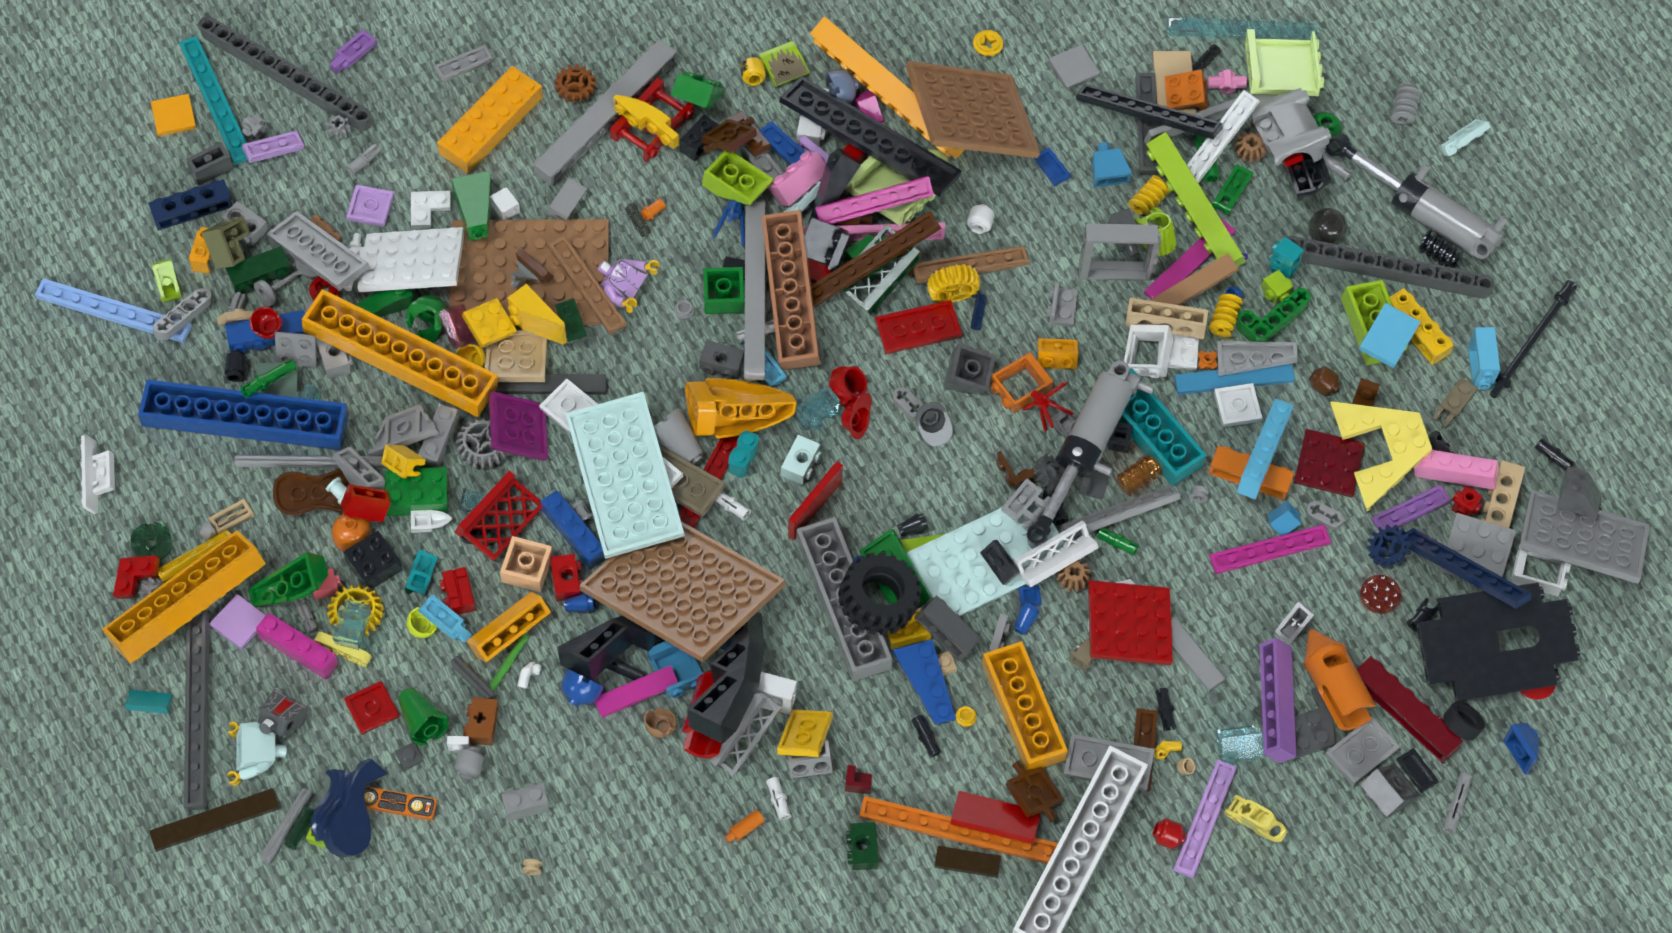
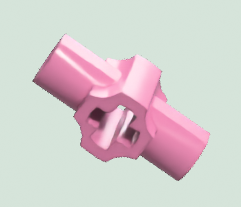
[1207,70,1247,94]

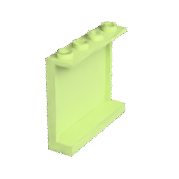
[1245,29,1324,96]
[845,156,936,226]

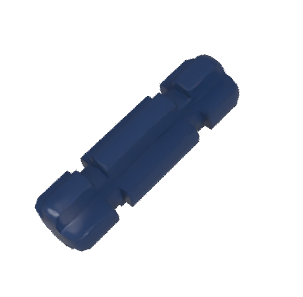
[970,293,987,330]

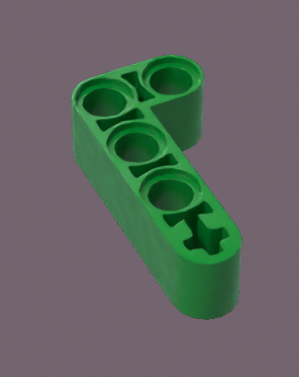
[1236,288,1311,342]

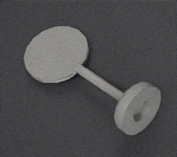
[254,259,319,307]

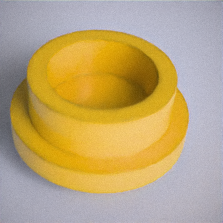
[955,706,977,727]

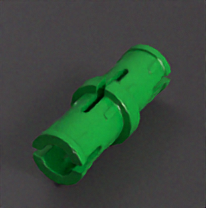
[1097,527,1139,556]

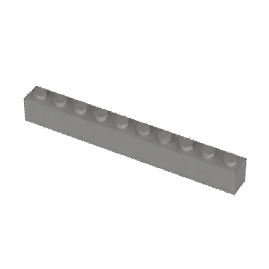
[533,39,677,186]

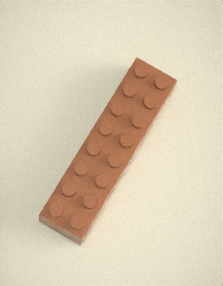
[762,210,821,370]

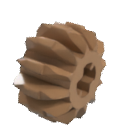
[1234,130,1266,164]
[1056,559,1091,593]

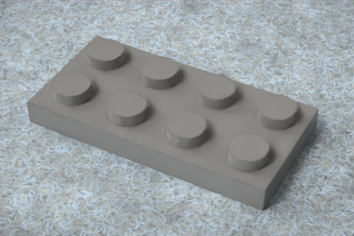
[1064,734,1155,791]

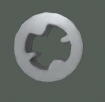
[1190,486,1209,503]

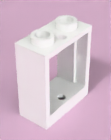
[1124,324,1173,378]
[1510,548,1571,596]
[754,672,797,715]

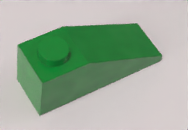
[355,289,414,317]

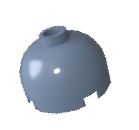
[825,69,859,104]

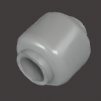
[454,747,485,780]

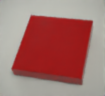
[344,681,400,735]

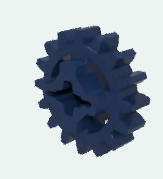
[1367,524,1412,569]

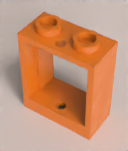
[990,352,1054,413]

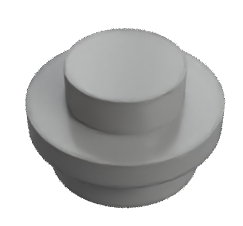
[674,300,694,319]

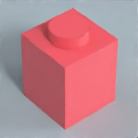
[313,568,342,600]

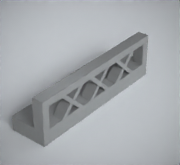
[709,692,783,776]

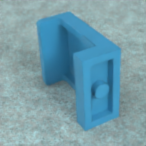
[647,641,704,698]

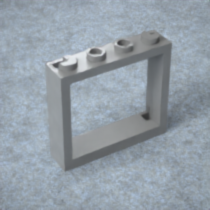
[1079,223,1162,281]

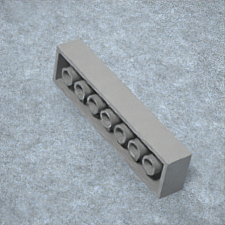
[796,517,892,682]

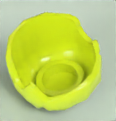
[406,607,437,639]

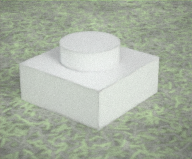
[447,736,470,754]

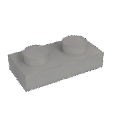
[989,614,1010,652]

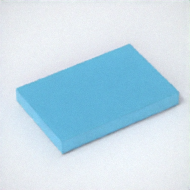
[1359,303,1420,368]

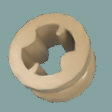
[522,859,542,875]

